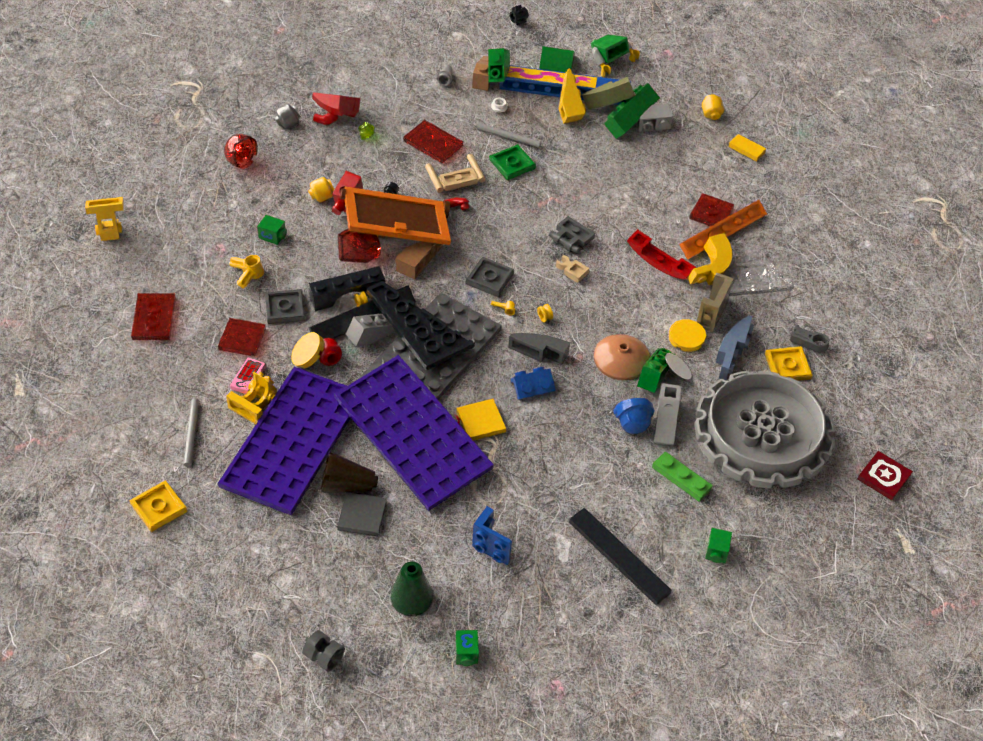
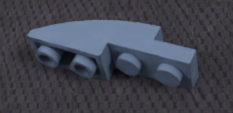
[716,315,754,380]

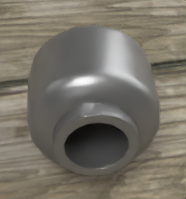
[274,104,300,129]

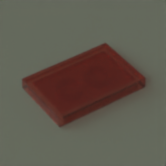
[403,120,464,163]
[131,293,176,340]

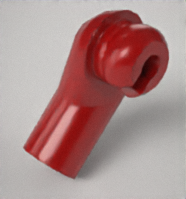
[445,197,470,210]

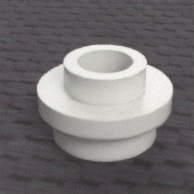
[491,98,508,113]

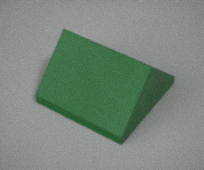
[539,46,575,72]

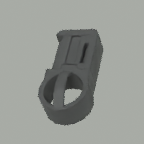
[790,325,829,353]

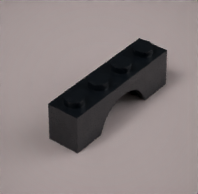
[309,266,385,311]

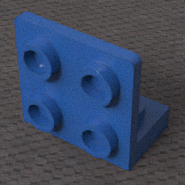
[472,506,512,565]

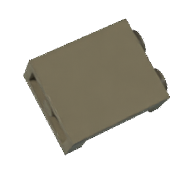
[697,273,734,333]

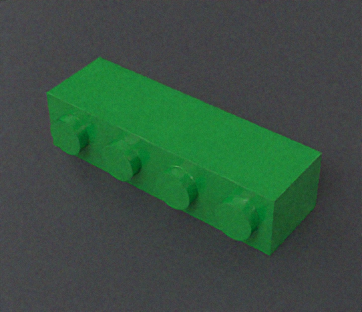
[604,83,660,139]

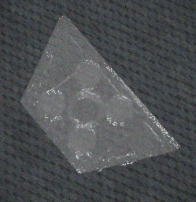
[729,261,794,296]

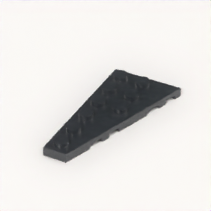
[366,281,475,371]

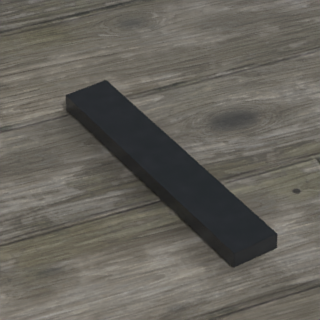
[308,285,416,339]
[569,508,672,605]

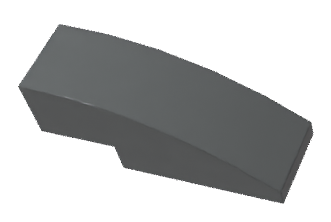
[508,333,570,364]

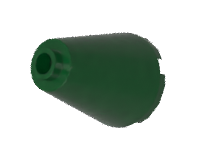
[390,561,433,616]

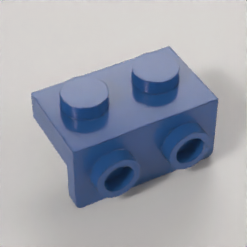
[510,367,556,400]

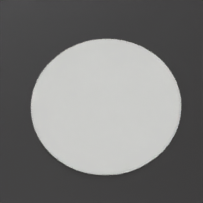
[665,353,692,380]

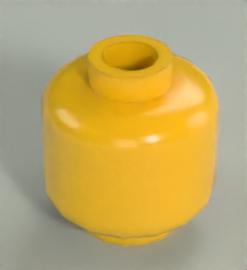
[701,94,725,120]
[308,177,335,203]

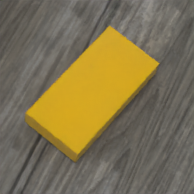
[728,134,766,162]

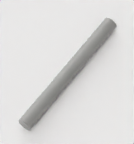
[477,123,541,148]
[183,398,199,467]

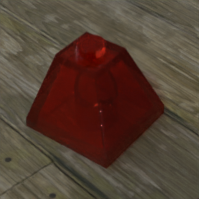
[338,229,381,263]

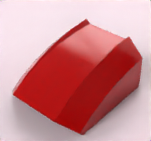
[312,92,360,117]

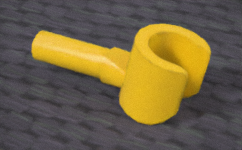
[491,301,515,316]

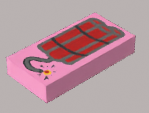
[230,358,266,394]

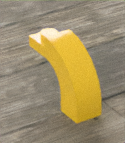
[687,233,732,286]

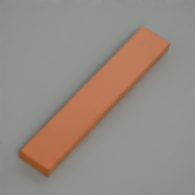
[679,200,767,260]

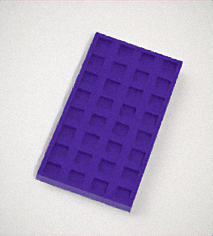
[334,355,494,511]
[218,367,351,516]

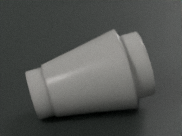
[436,65,453,86]

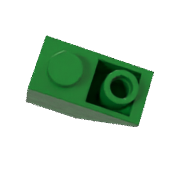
[488,48,510,82]

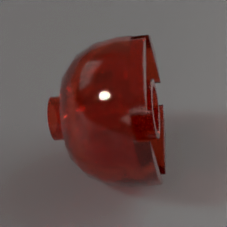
[224,133,258,169]

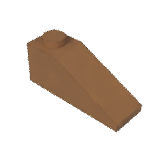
[472,55,491,91]
[395,241,443,280]

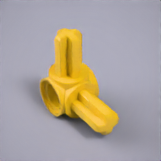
[229,255,265,289]

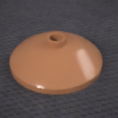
[594,334,650,380]

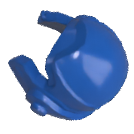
[613,398,655,434]

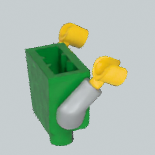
[591,35,640,77]

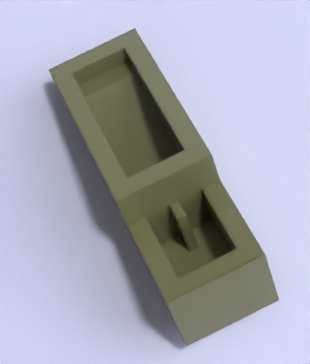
[582,77,635,109]

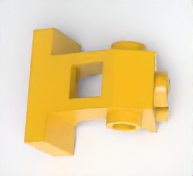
[85,197,124,241]
[226,372,278,424]

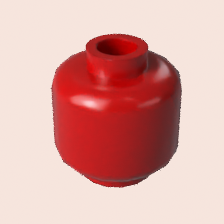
[318,338,342,366]

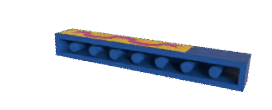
[499,65,631,105]

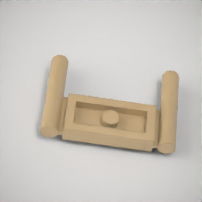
[425,154,486,193]

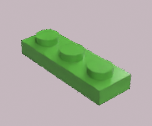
[652,452,713,502]

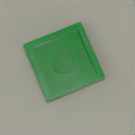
[489,144,536,180]

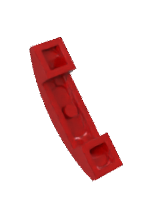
[627,229,696,280]

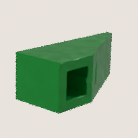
[637,348,676,393]

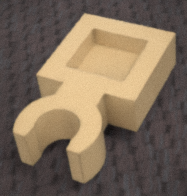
[556,255,589,283]

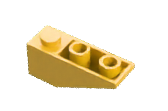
[558,68,586,124]

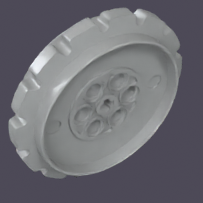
[694,371,835,488]

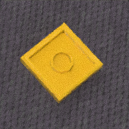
[765,346,812,381]
[456,399,506,441]
[129,480,188,532]

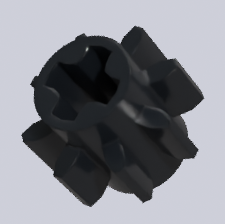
[509,5,529,25]

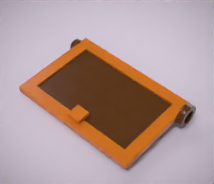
[340,186,451,245]

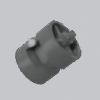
[302,630,345,672]

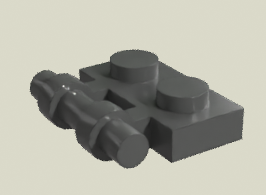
[549,216,595,254]

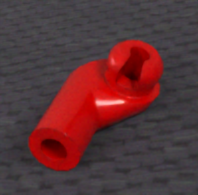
[313,112,339,125]

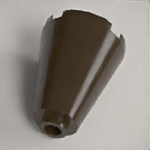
[321,452,378,493]

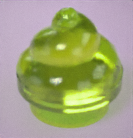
[358,122,375,140]

